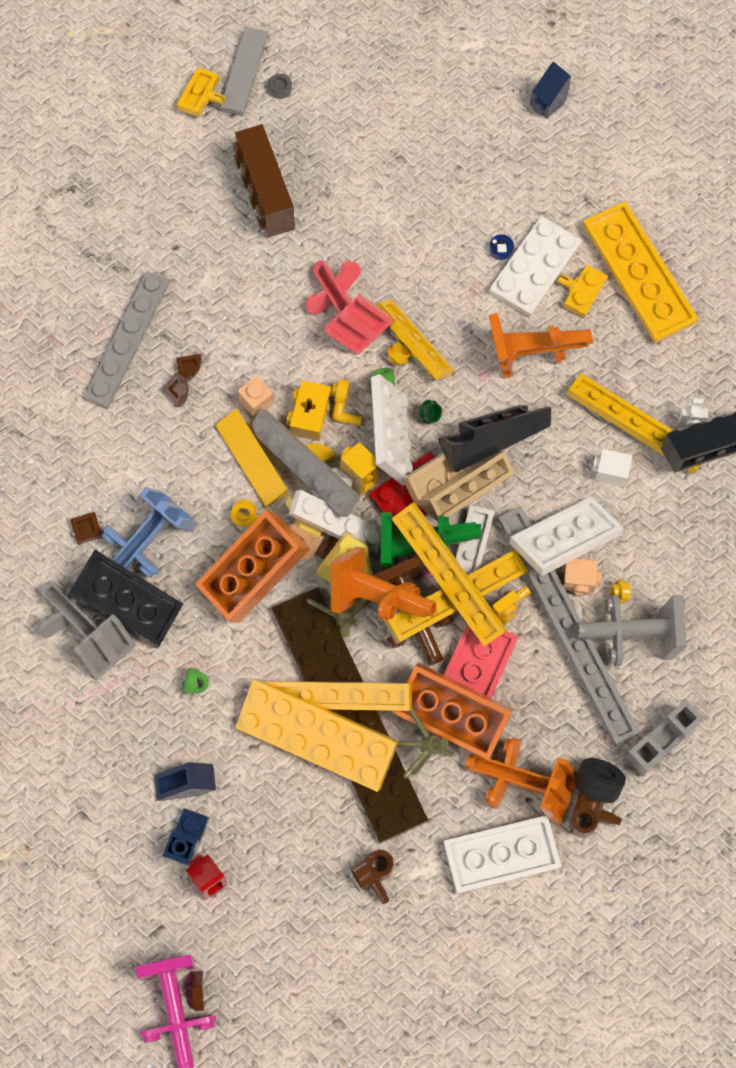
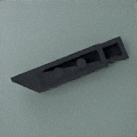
[438,405,551,473]

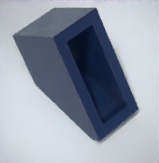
[530,61,571,119]
[154,762,216,801]

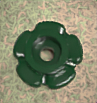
[419,400,442,424]

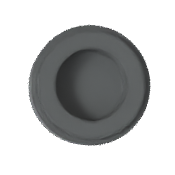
[268,74,292,99]

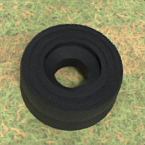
[574,758,626,803]

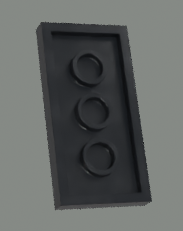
[67,550,183,649]

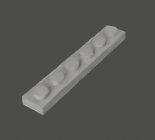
[84,271,170,409]
[249,409,360,517]

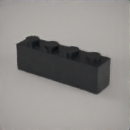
[661,412,736,473]

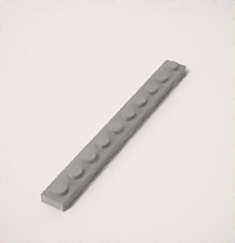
[498,507,640,746]

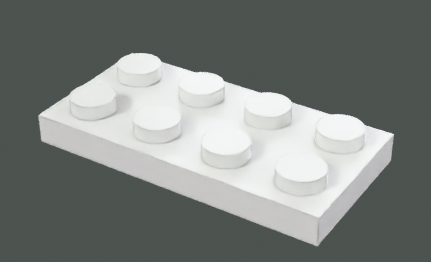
[489,216,583,318]
[371,374,413,485]
[510,496,623,576]
[443,815,562,895]

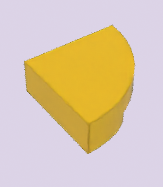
[306,443,336,464]

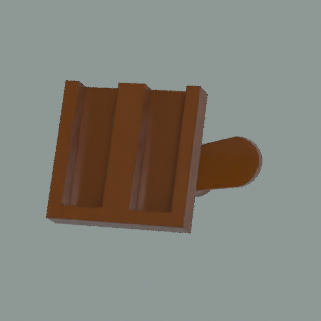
[373,555,454,666]

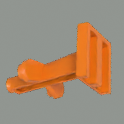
[488,313,594,379]
[331,547,437,621]
[465,737,576,826]

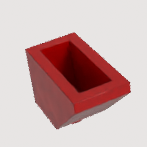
[186,854,228,900]

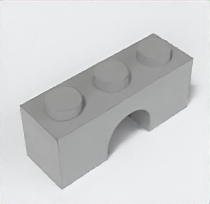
[625,699,705,777]

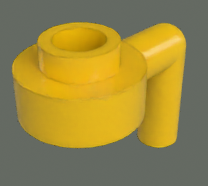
[331,379,363,426]
[230,499,259,526]

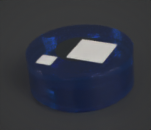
[489,234,514,260]

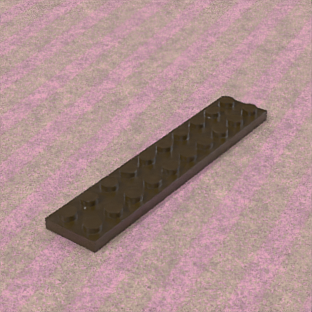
[271,587,429,844]

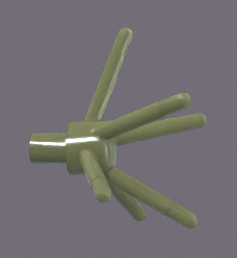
[307,590,372,637]
[397,707,454,779]

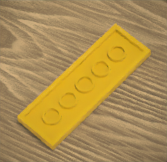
[582,201,699,344]
[235,678,399,792]

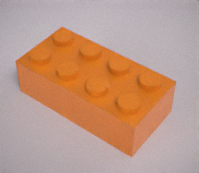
[195,510,310,622]
[393,663,514,760]

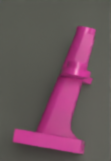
[136,954,217,1068]

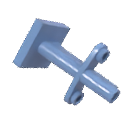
[102,487,199,578]

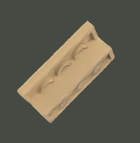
[402,451,515,522]

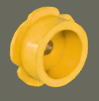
[387,342,411,365]
[610,579,631,605]

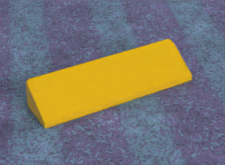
[215,409,288,508]

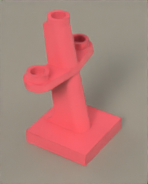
[306,260,394,355]

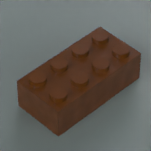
[232,124,295,238]

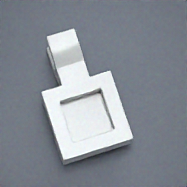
[679,398,708,428]

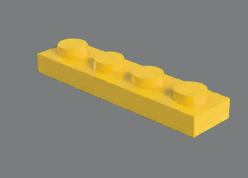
[376,300,455,380]

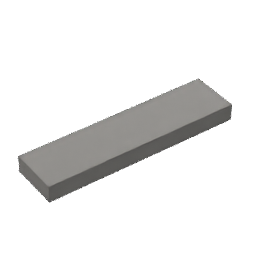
[220,27,268,116]

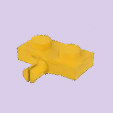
[177,67,226,117]
[557,264,608,318]
[492,585,531,625]

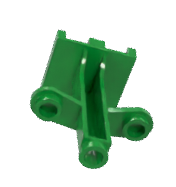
[381,513,481,571]

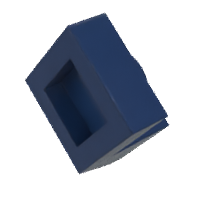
[163,808,210,866]

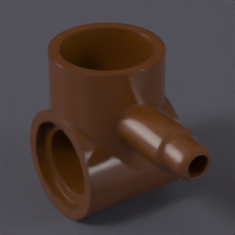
[569,792,622,838]
[350,850,394,904]

